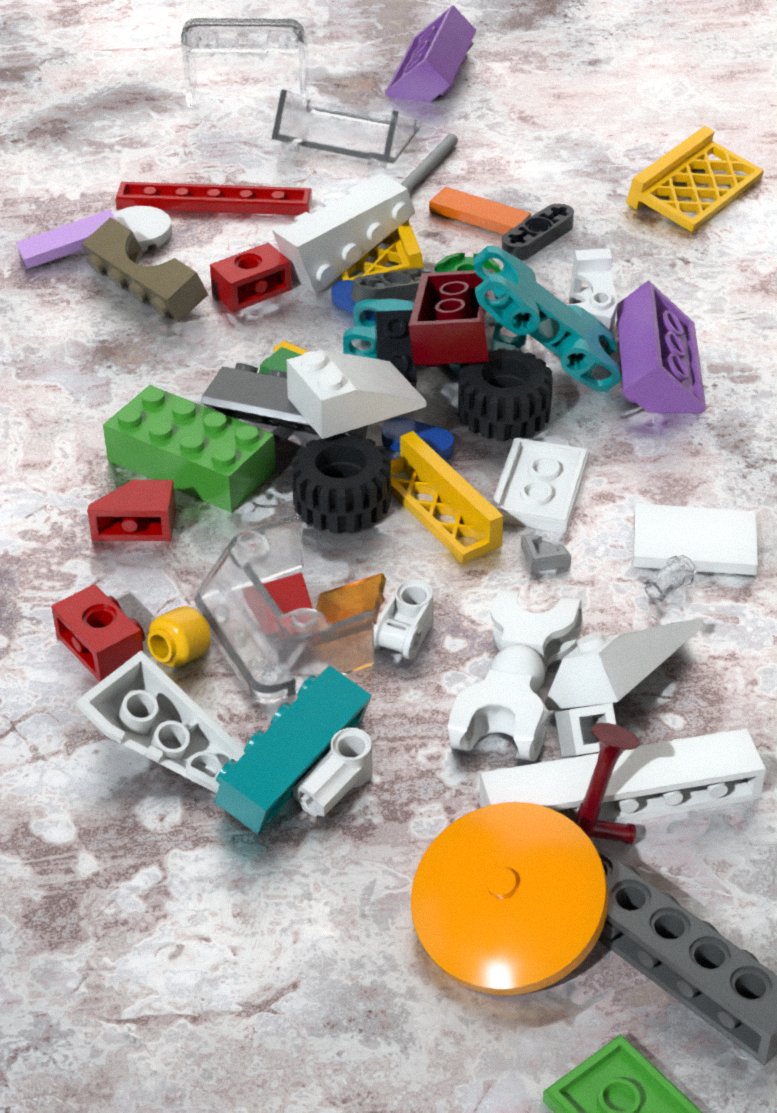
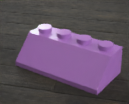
[385,5,476,102]
[616,280,706,414]

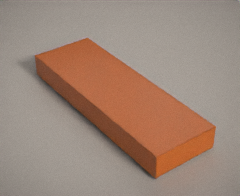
[429,186,531,235]

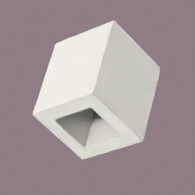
[555,703,616,756]

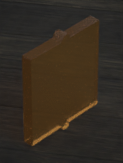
[308,573,386,644]

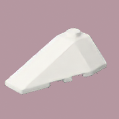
[545,618,704,711]
[75,651,245,794]

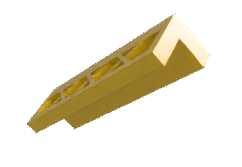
[391,431,503,564]

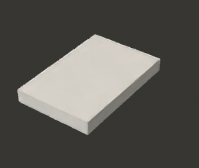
[491,438,589,534]
[633,503,758,576]

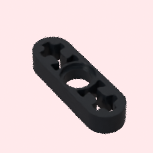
[502,203,574,261]

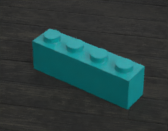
[214,665,372,835]

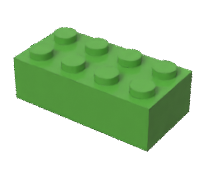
[103,385,276,513]

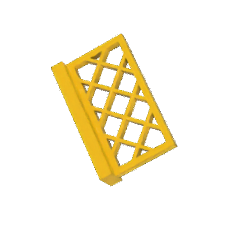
[626,126,764,232]
[340,220,424,281]

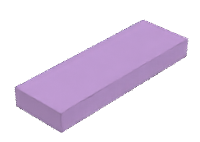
[16,209,116,269]

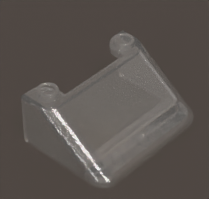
[271,89,422,169]

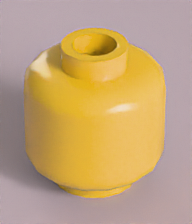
[147,606,211,668]

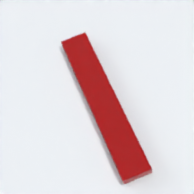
[115,181,312,215]

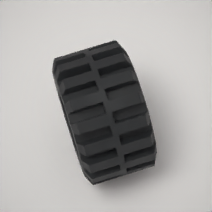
[458,348,553,441]
[292,433,391,533]

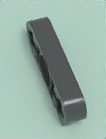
[351,267,436,303]

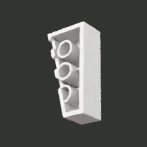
[272,172,415,295]

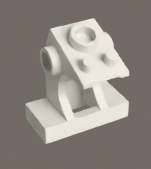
[566,248,618,343]

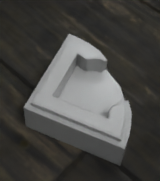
[521,535,571,573]

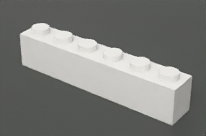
[479,728,766,823]

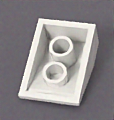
[286,350,426,439]

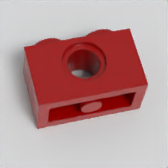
[210,242,292,312]
[51,584,145,682]

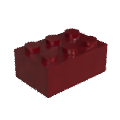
[409,269,496,367]

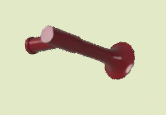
[574,723,640,845]

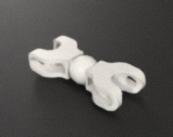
[448,589,583,761]

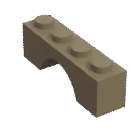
[82,217,208,322]

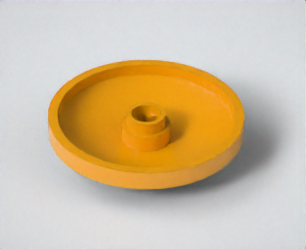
[411,802,609,996]

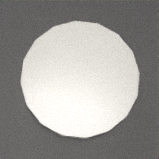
[113,206,172,251]

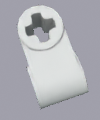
[369,579,433,660]

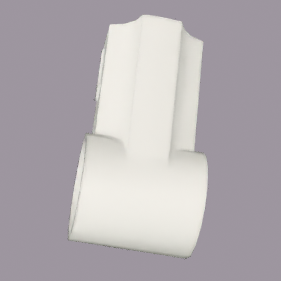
[293,728,373,818]

